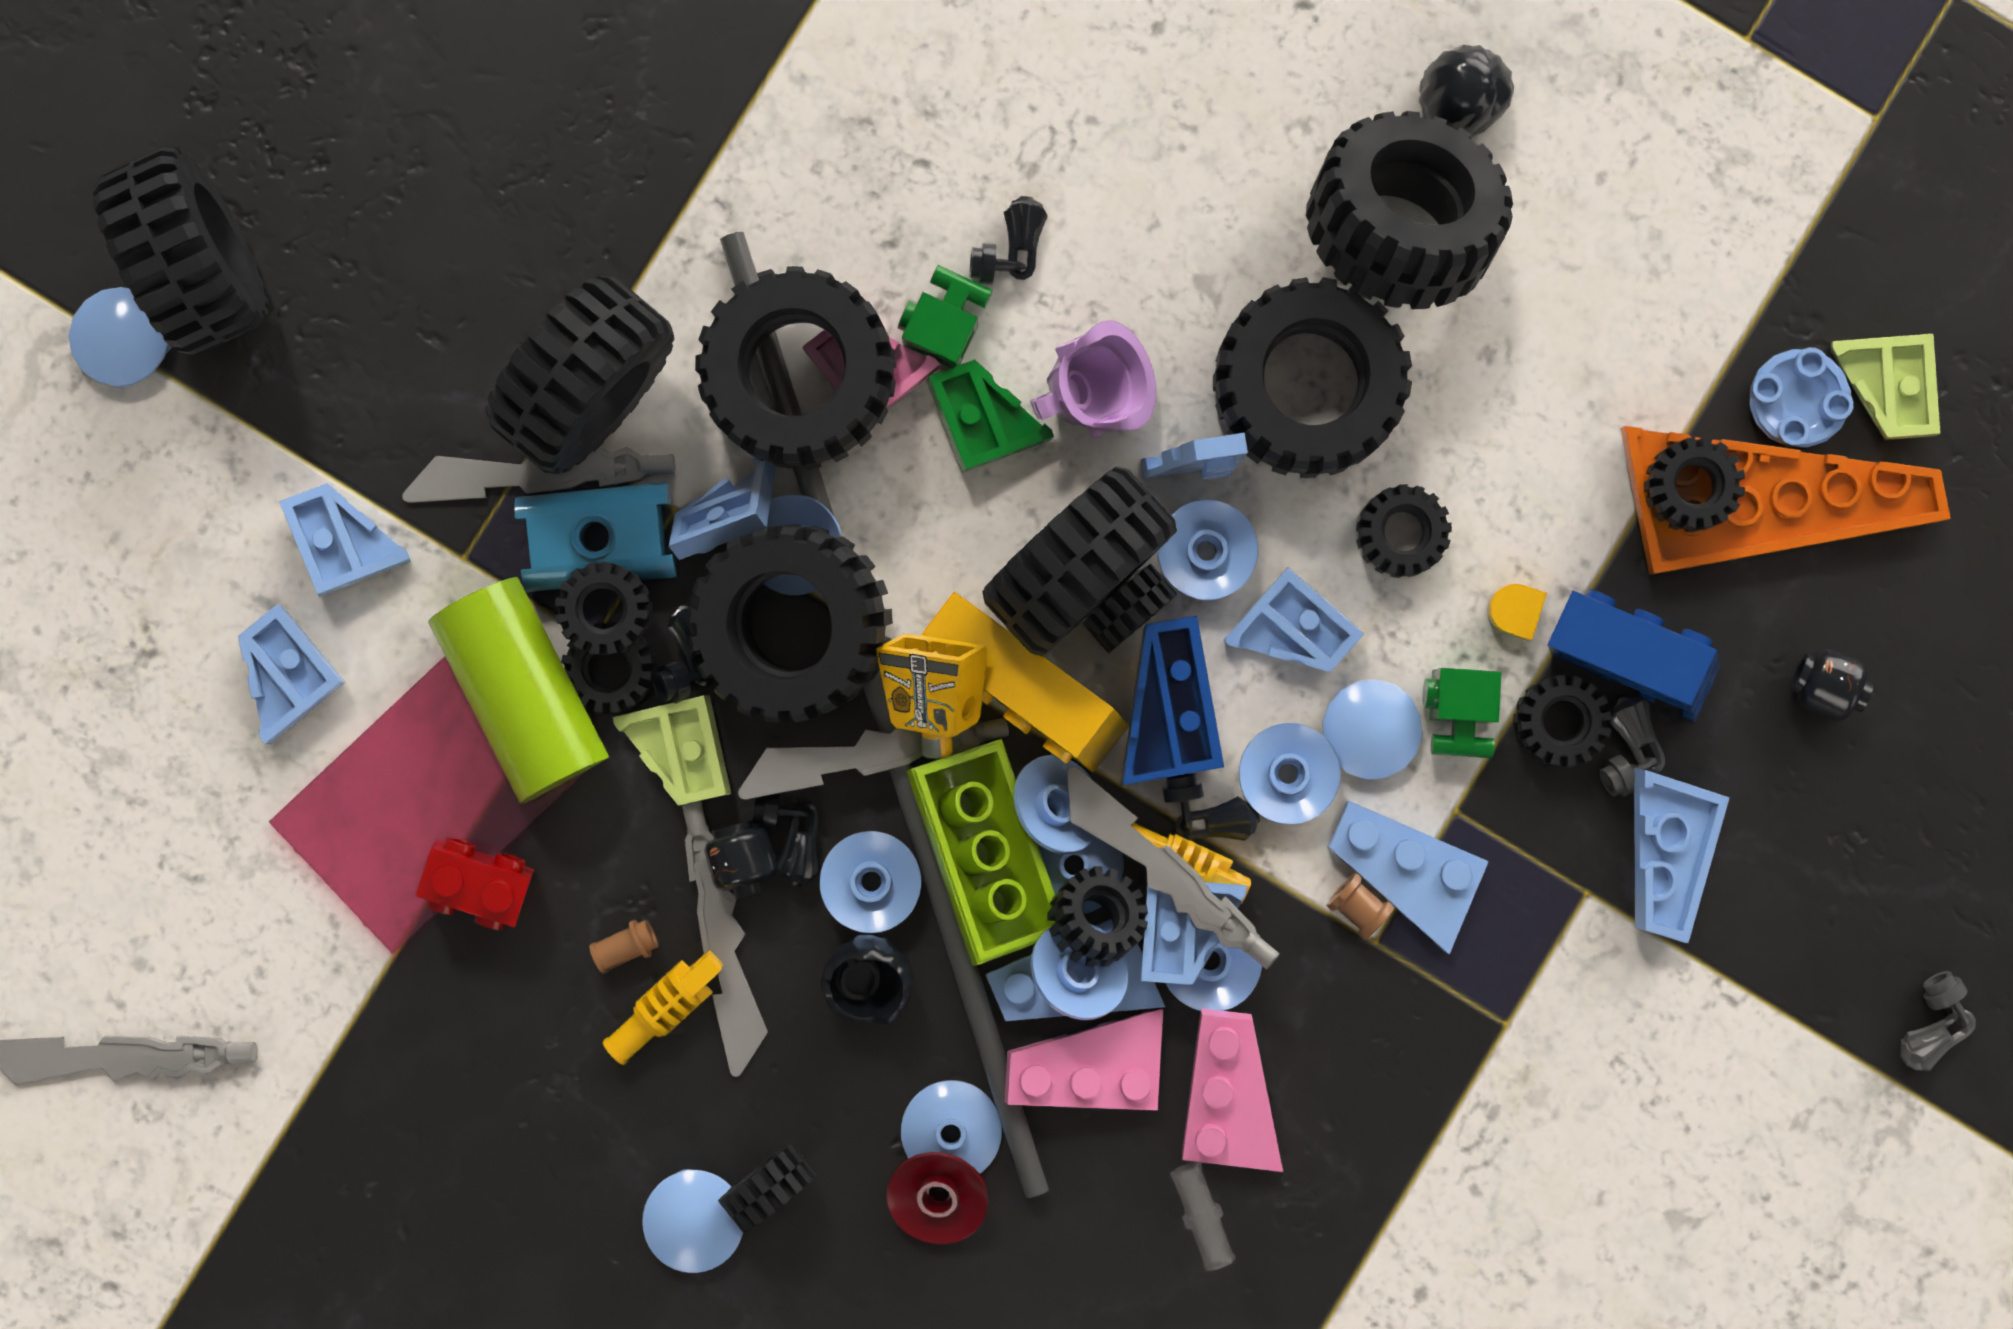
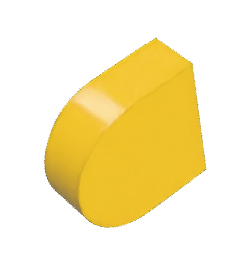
[1487,584,1547,641]

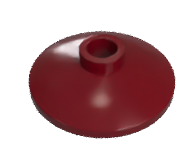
[887,1152,989,1244]

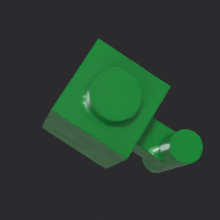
[897,265,993,368]
[1422,668,1502,758]

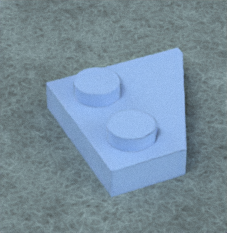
[1141,433,1248,480]
[669,458,776,560]
[279,483,411,597]
[1223,567,1364,672]

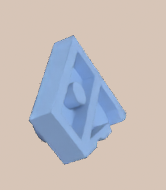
[238,604,346,744]
[1141,882,1247,985]

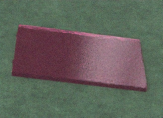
[269,656,589,954]

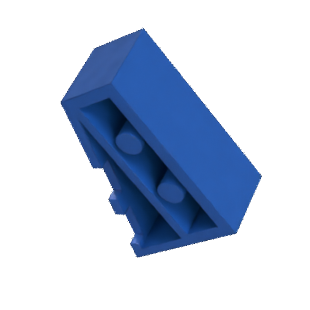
[1547,589,1720,722]
[1121,616,1224,785]

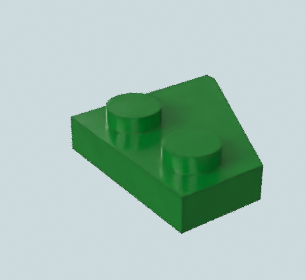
[926,359,1054,473]

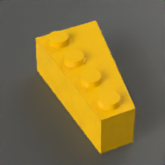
[921,591,1129,774]

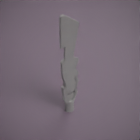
[402,447,676,503]
[738,718,1009,799]
[1067,766,1280,970]
[682,801,768,1077]
[0,1035,257,1085]

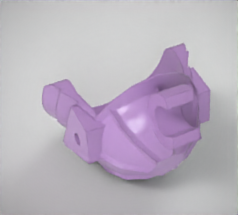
[1030,320,1156,438]

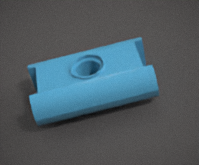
[514,482,678,592]

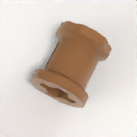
[1326,872,1394,940]

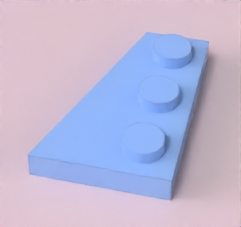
[1634,768,1730,943]
[1327,801,1489,954]
[985,919,1165,1021]

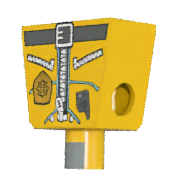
[876,633,987,758]

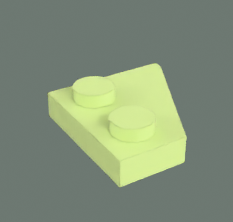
[1830,334,1940,440]
[613,695,731,806]

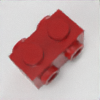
[415,837,534,930]

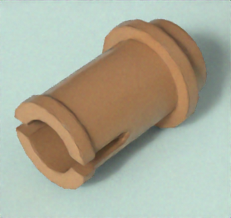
[589,920,659,974]

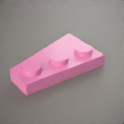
[1004,1008,1163,1110]
[1182,1008,1283,1172]

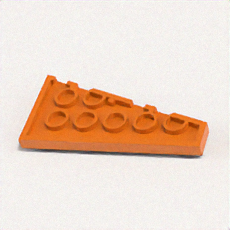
[1620,426,1951,575]

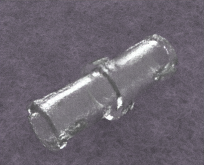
[1170,1162,1236,1271]

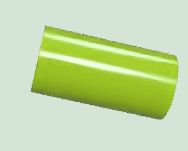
[428,577,610,804]
[906,739,1056,966]

